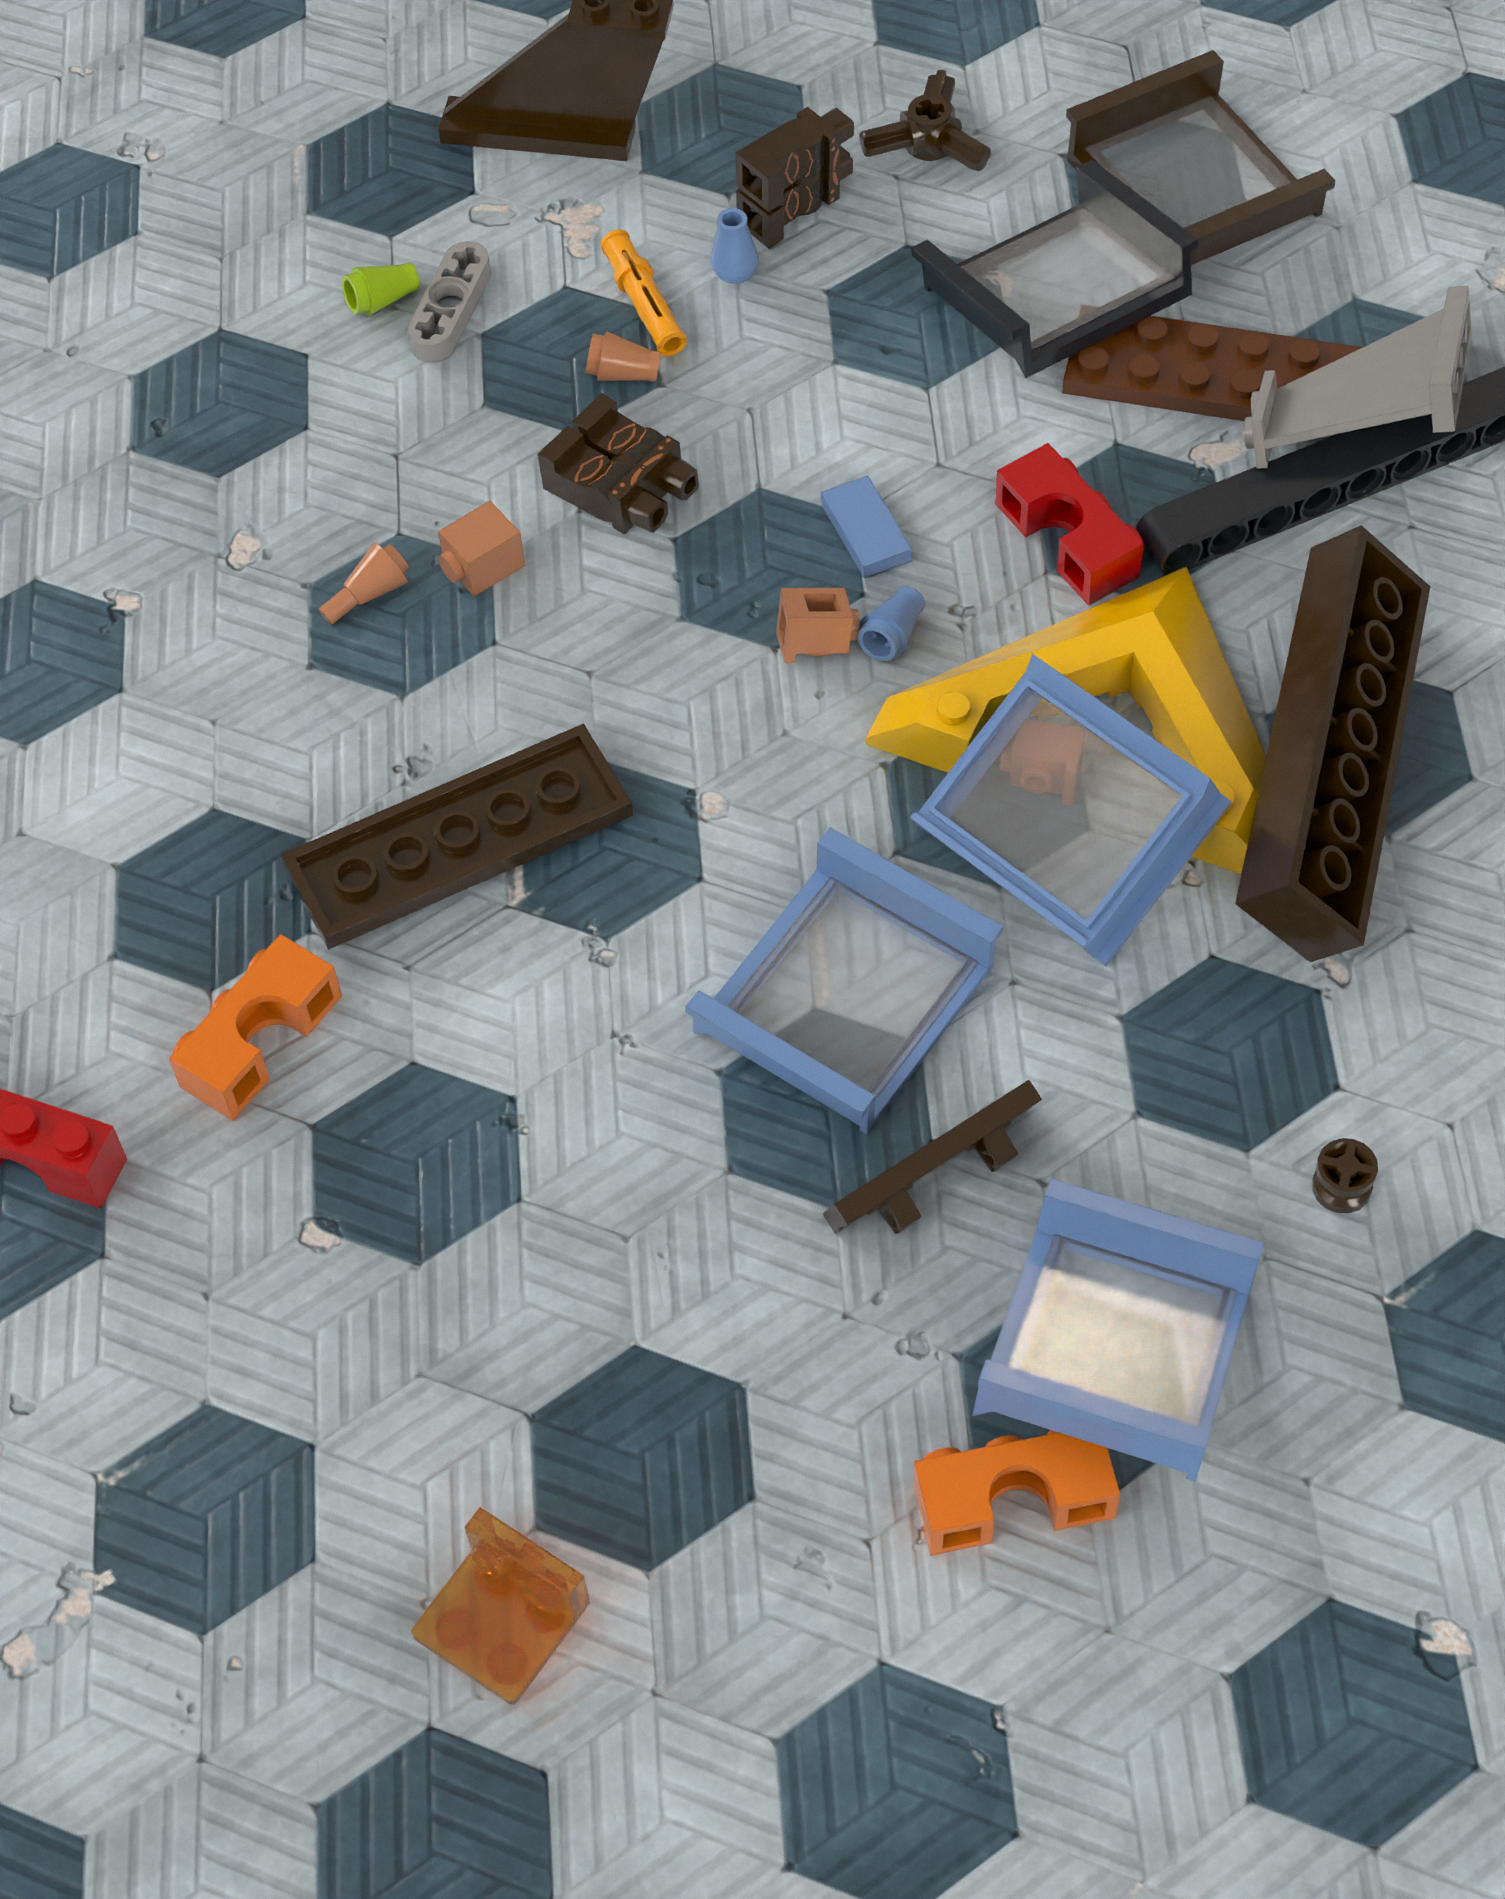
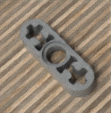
[408,241,491,363]

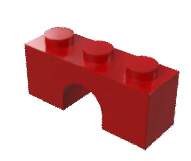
[995,443,1144,606]
[0,1089,127,1209]

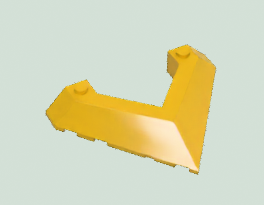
[866,567,1266,874]

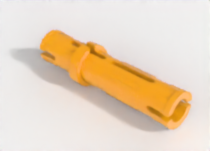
[600,229,687,357]

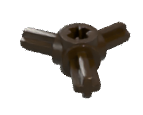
[859,70,991,171]

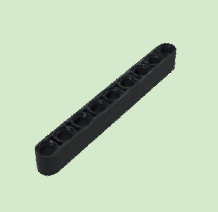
[1135,367,1505,575]

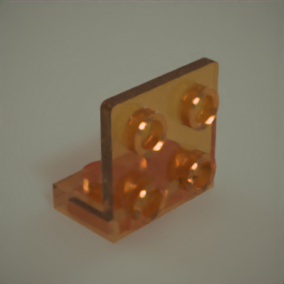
[411,1507,590,1705]

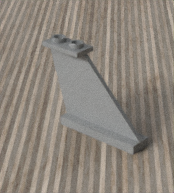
[1244,286,1472,469]

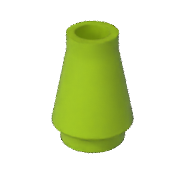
[342,262,420,316]

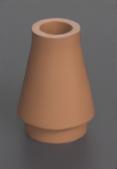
[585,331,662,383]

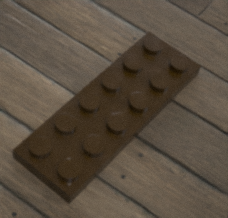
[281,723,633,950]

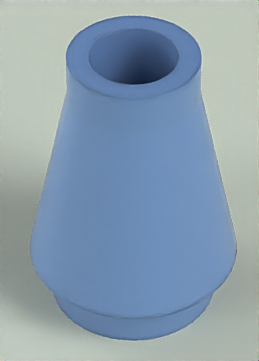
[710,208,759,283]
[857,586,925,661]

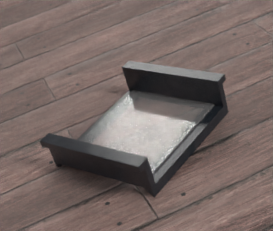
[911,159,1199,379]

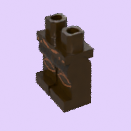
[735,107,854,249]
[537,393,699,535]

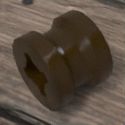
[1312,1138,1378,1214]

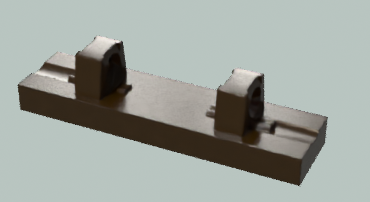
[823,1080,1042,1234]

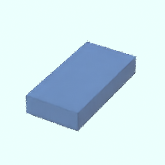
[821,475,912,578]

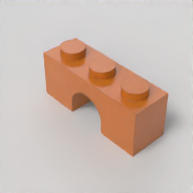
[169,934,342,1121]
[913,1430,1120,1556]

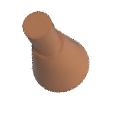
[318,542,409,625]

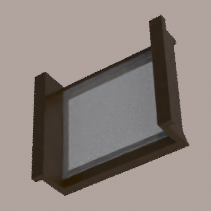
[1066,50,1336,265]

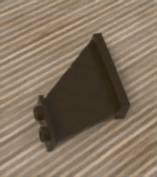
[438,0,674,161]

